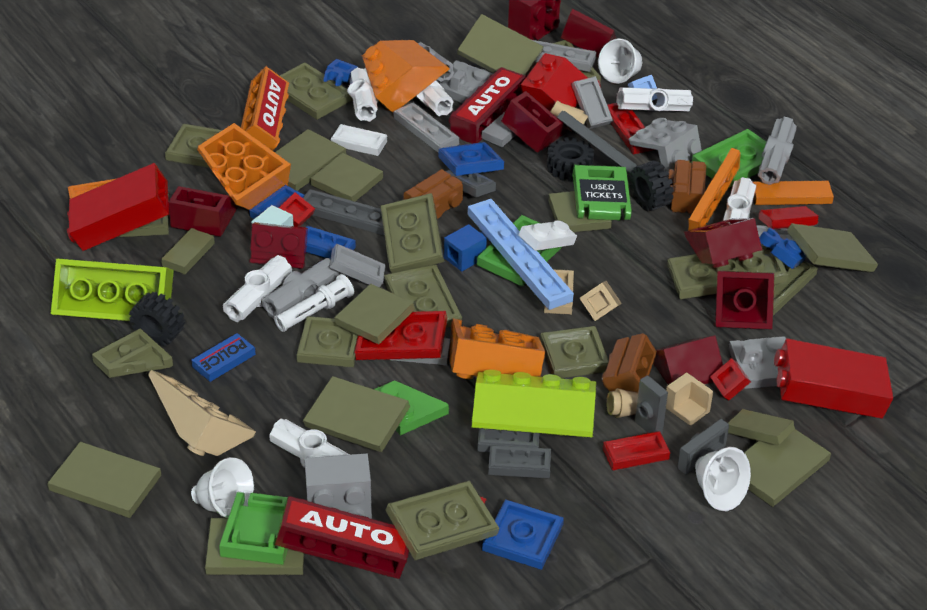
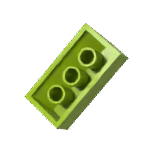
[51,259,174,321]
[472,370,596,437]

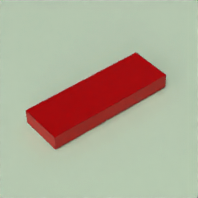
[607,103,656,155]

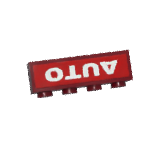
[449,67,526,144]
[275,496,409,579]

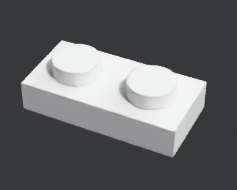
[519,221,577,251]

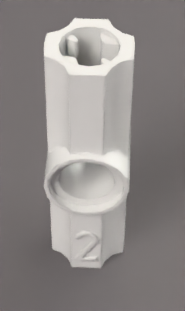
[347,67,378,122]
[416,80,454,116]
[616,88,693,112]
[723,177,756,221]
[223,255,292,323]
[270,419,350,468]

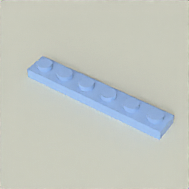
[468,199,574,310]

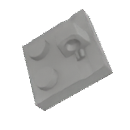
[436,60,493,103]
[729,336,786,389]

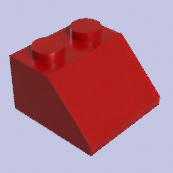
[521,53,588,112]

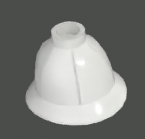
[598,38,643,84]
[695,447,751,511]
[191,457,254,518]

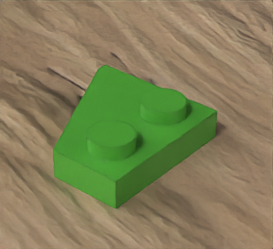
[374,380,449,436]

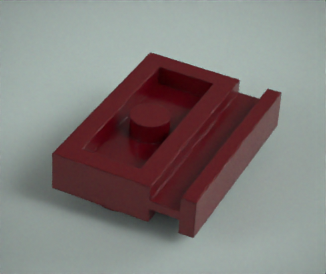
[250,222,308,268]

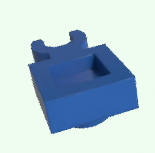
[323,59,358,86]
[759,228,807,269]

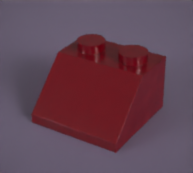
[684,218,762,268]

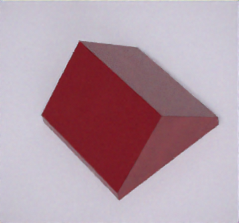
[561,9,616,58]
[716,271,775,329]
[653,335,723,385]

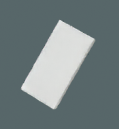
[331,124,387,156]

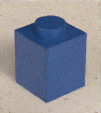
[444,224,487,272]

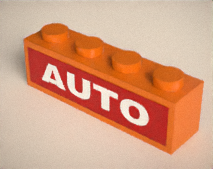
[241,66,289,150]

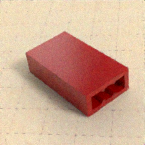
[67,163,169,251]
[774,338,893,419]

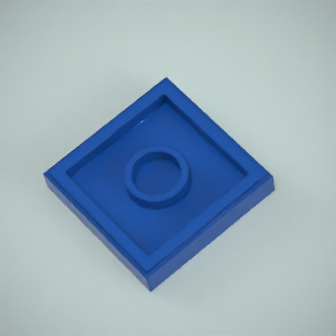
[438,142,504,176]
[482,499,564,570]

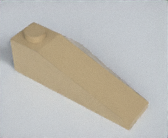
[149,370,256,456]

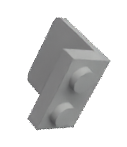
[629,118,702,173]

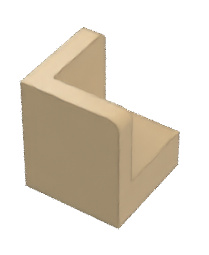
[580,281,622,321]
[666,373,713,425]

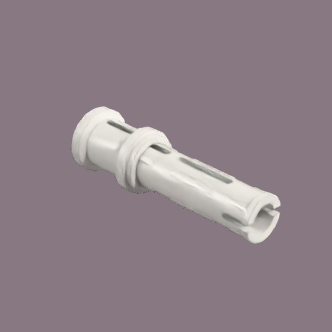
[274,274,354,332]

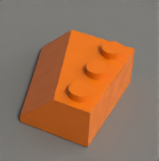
[362,40,450,113]
[197,123,291,210]
[449,318,545,379]

